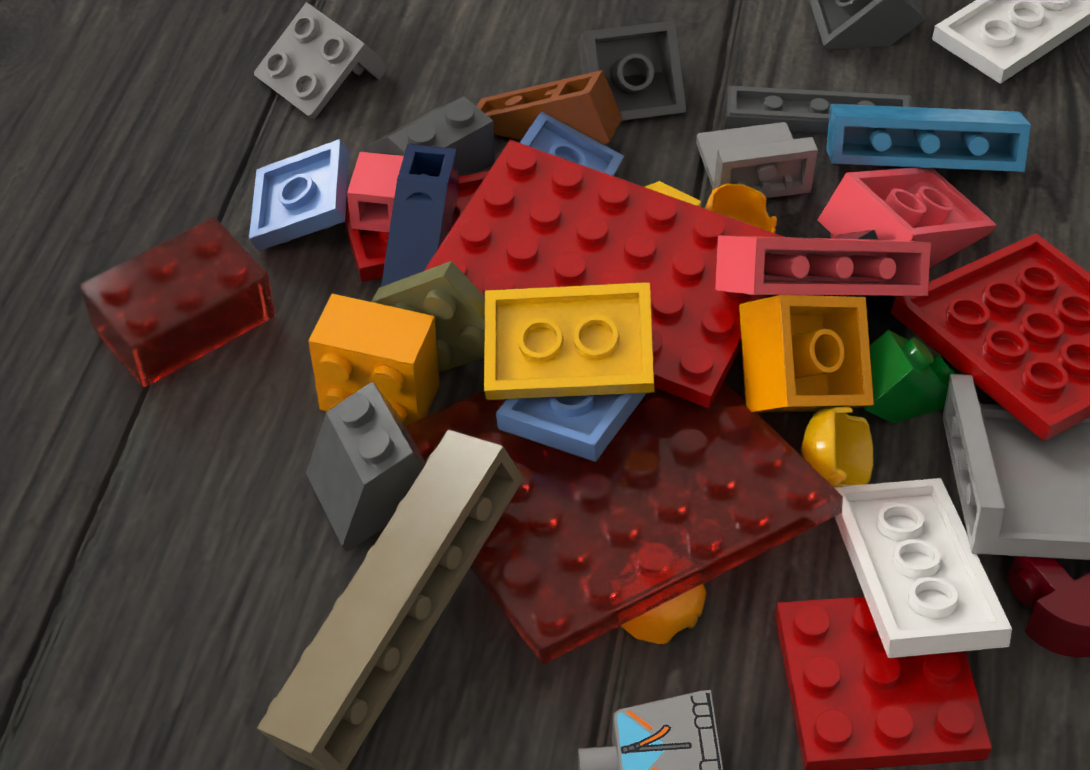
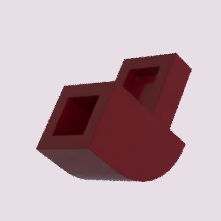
[1006,556,1090,658]

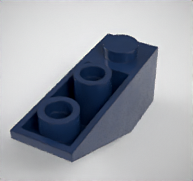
[381,144,459,287]

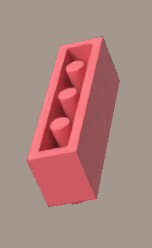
[715,235,931,296]

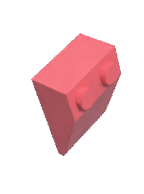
[818,167,997,268]

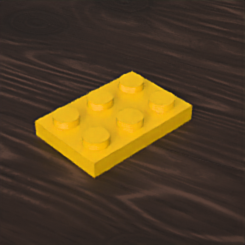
[484,282,654,400]

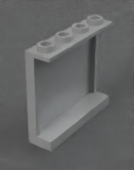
[942,374,1090,560]

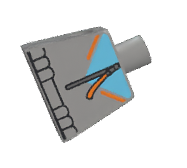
[578,690,723,770]

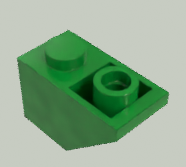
[863,329,961,424]

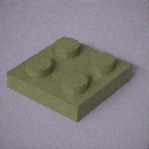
[371,261,485,372]

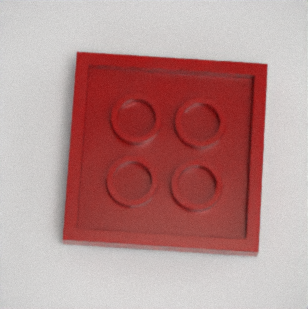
[775,597,992,770]

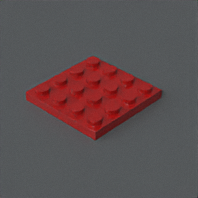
[891,233,1090,442]

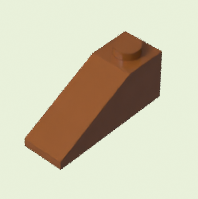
[477,70,623,145]

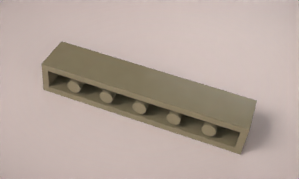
[257,430,524,770]

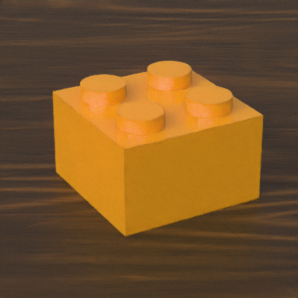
[308,294,440,433]
[739,295,874,413]

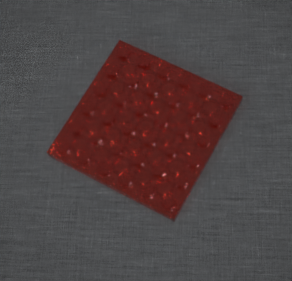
[406,381,843,665]

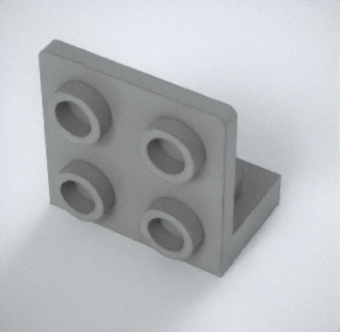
[254,2,390,119]
[696,122,818,198]

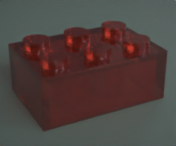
[80,217,276,388]

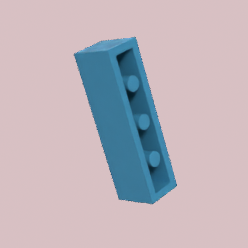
[826,104,1031,172]

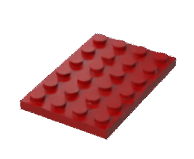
[424,140,784,408]

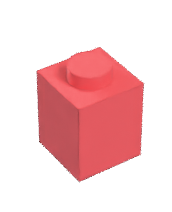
[347,152,404,232]

